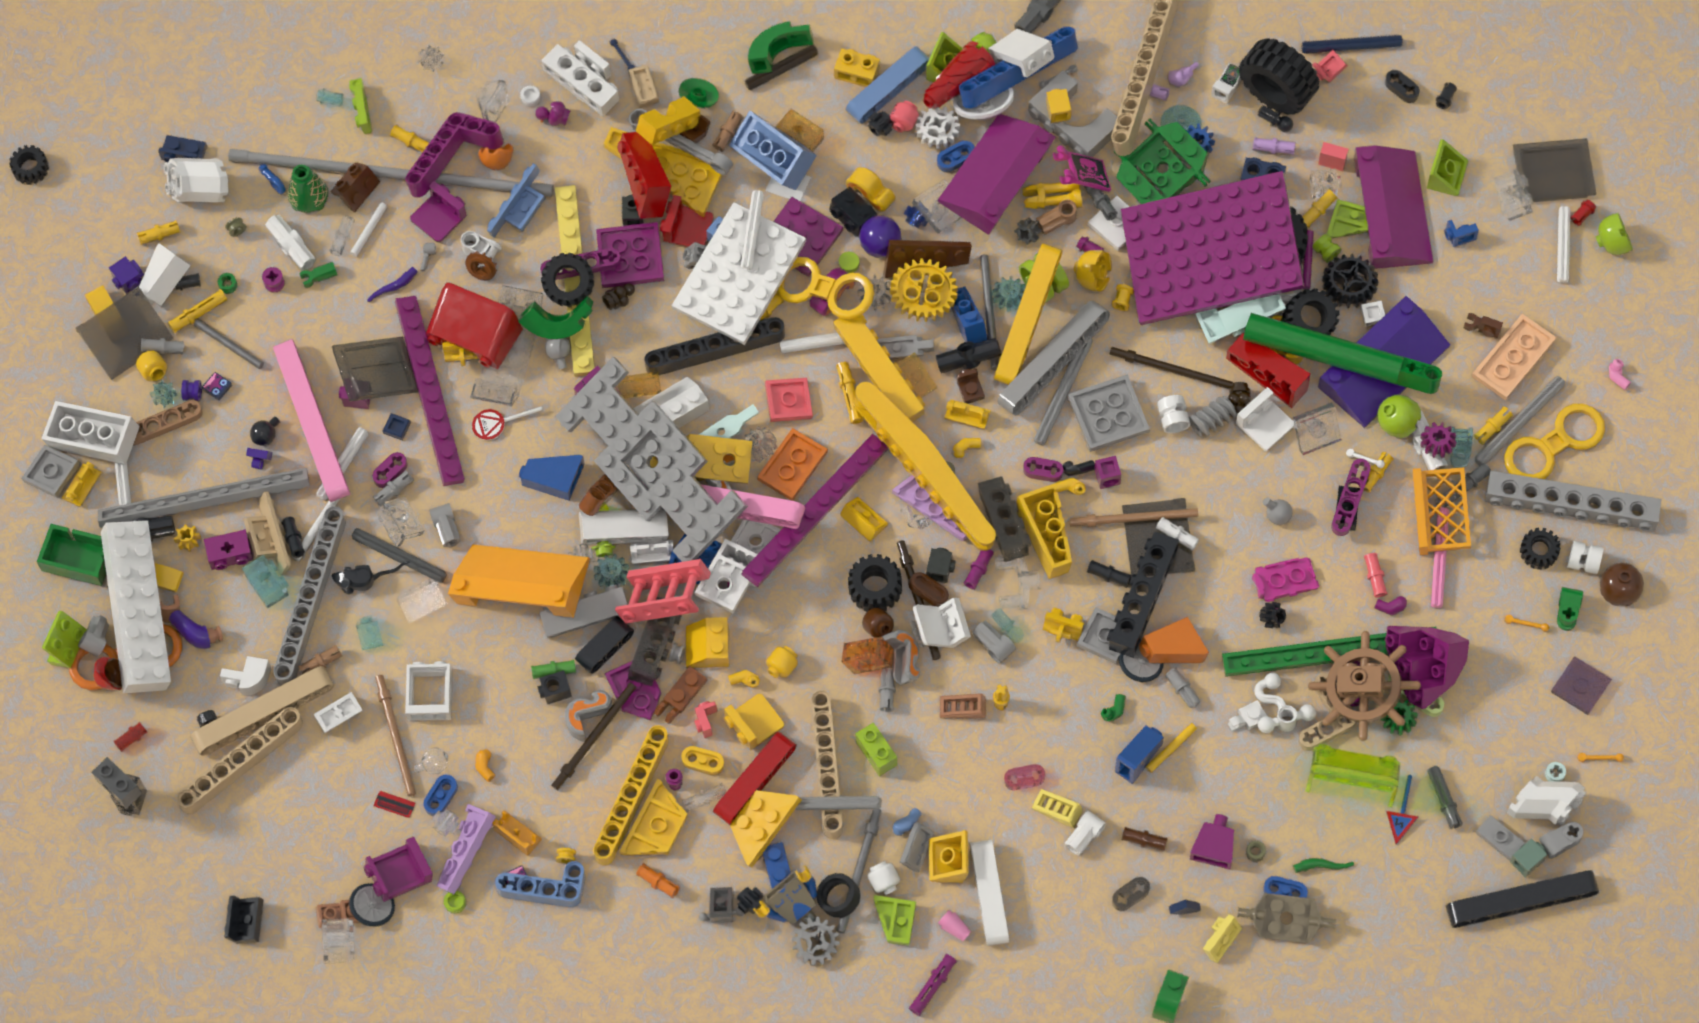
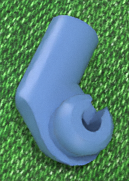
[893,808,921,836]

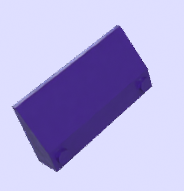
[1318,296,1451,428]

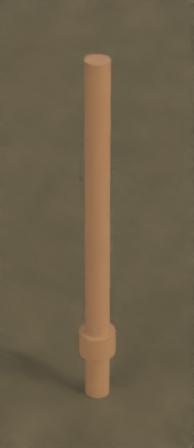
[1070,508,1198,527]
[375,675,416,797]

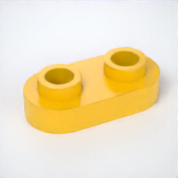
[681,746,724,775]

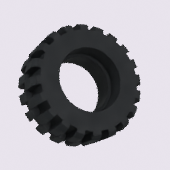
[1239,38,1319,115]

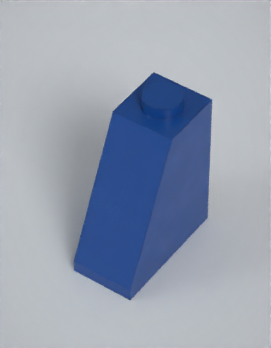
[519,455,585,501]
[1115,725,1164,784]

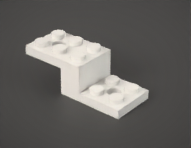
[695,520,781,613]

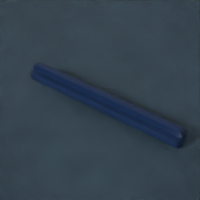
[1301,35,1403,53]

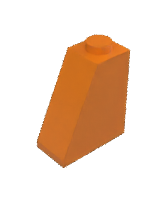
[1139,617,1209,663]

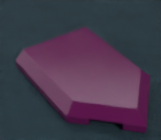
[604,656,662,720]

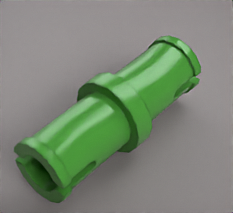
[531,660,576,679]

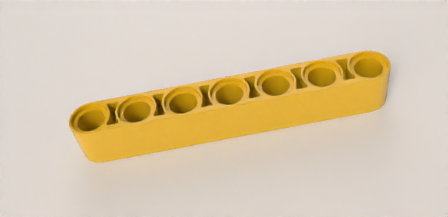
[994,243,1063,385]
[593,725,669,866]

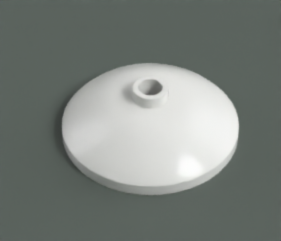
[953,87,1014,120]

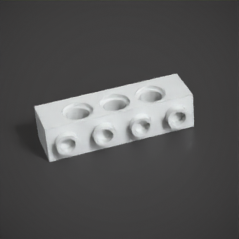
[541,44,619,117]

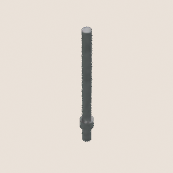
[980,255,999,371]
[836,809,882,934]

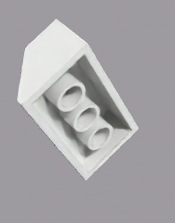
[633,377,709,428]

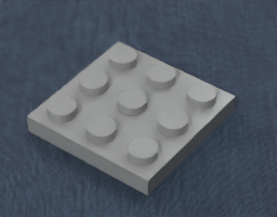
[1068,375,1150,452]

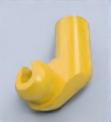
[952,438,981,458]
[1056,478,1086,495]
[728,670,760,688]

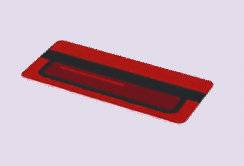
[374,791,415,818]

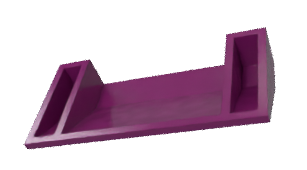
[937,114,1056,235]
[1353,145,1433,269]

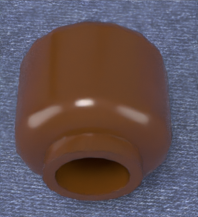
[862,608,894,639]

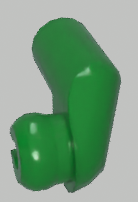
[1101,694,1126,722]

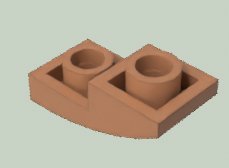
[316,900,359,928]

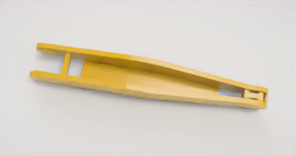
[854,382,996,551]

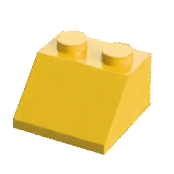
[686,617,729,668]

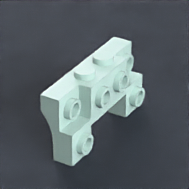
[1195,294,1286,345]

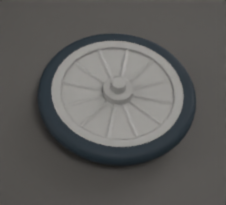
[1119,641,1164,682]
[349,883,395,927]

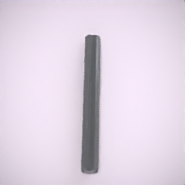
[352,528,447,583]

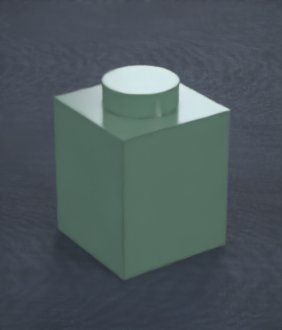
[1510,839,1547,878]

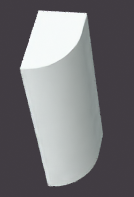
[579,508,669,545]

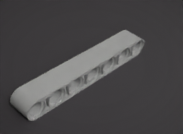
[998,300,1110,415]

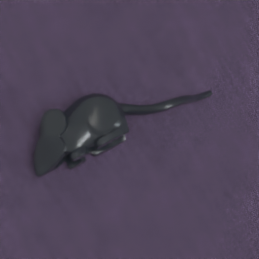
[331,561,410,595]

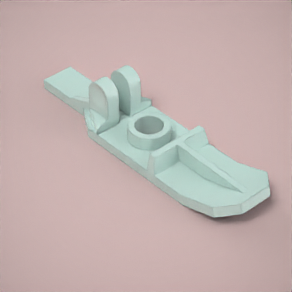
[699,404,759,438]

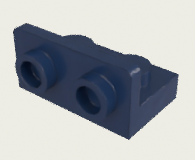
[158,135,207,163]

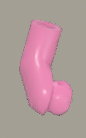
[1609,359,1631,390]

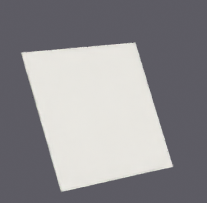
[765,175,811,201]

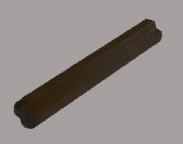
[745,44,818,90]

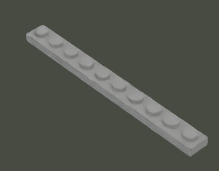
[98,468,310,528]

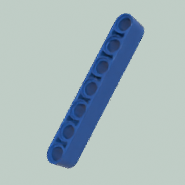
[959,26,1078,108]

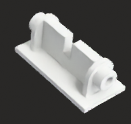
[630,540,674,564]

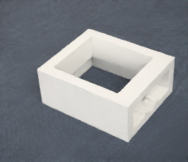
[405,661,452,721]

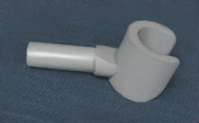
[420,243,436,271]

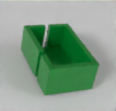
[36,524,106,586]

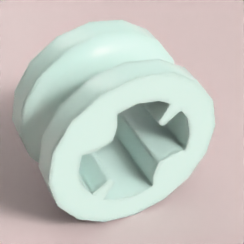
[1545,762,1566,782]

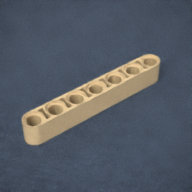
[191,666,334,756]
[811,690,843,839]
[177,707,303,814]

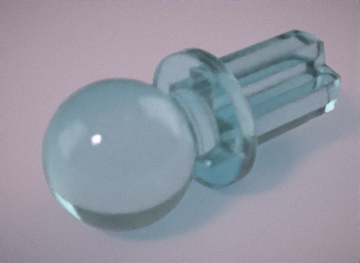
[991,608,1024,643]

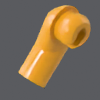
[475,749,495,782]

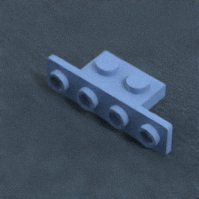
[487,163,545,237]

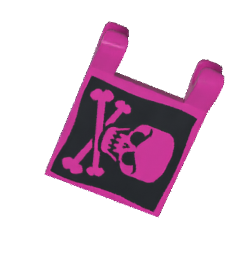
[1053,146,1111,192]

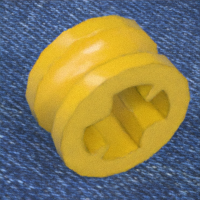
[556,848,576,864]

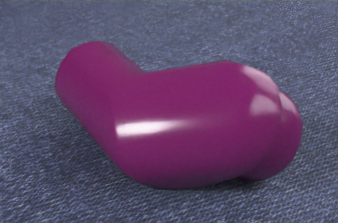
[1374,596,1407,615]

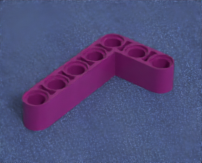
[405,112,504,198]

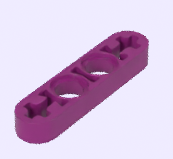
[540,248,621,280]
[1331,458,1371,536]

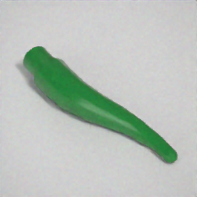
[1293,858,1354,873]

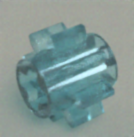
[150,380,177,408]

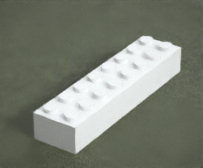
[101,521,171,693]

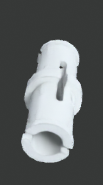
[1156,517,1199,551]

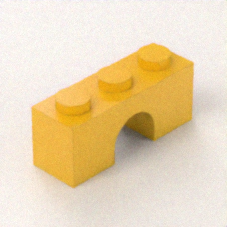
[636,97,701,145]

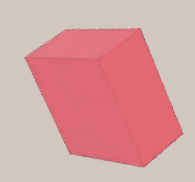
[1318,142,1349,171]

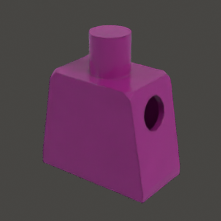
[1189,814,1234,870]

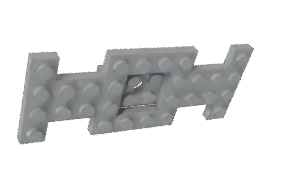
[555,357,748,562]

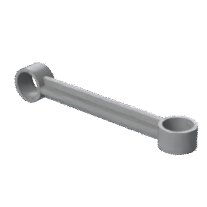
[629,109,733,175]

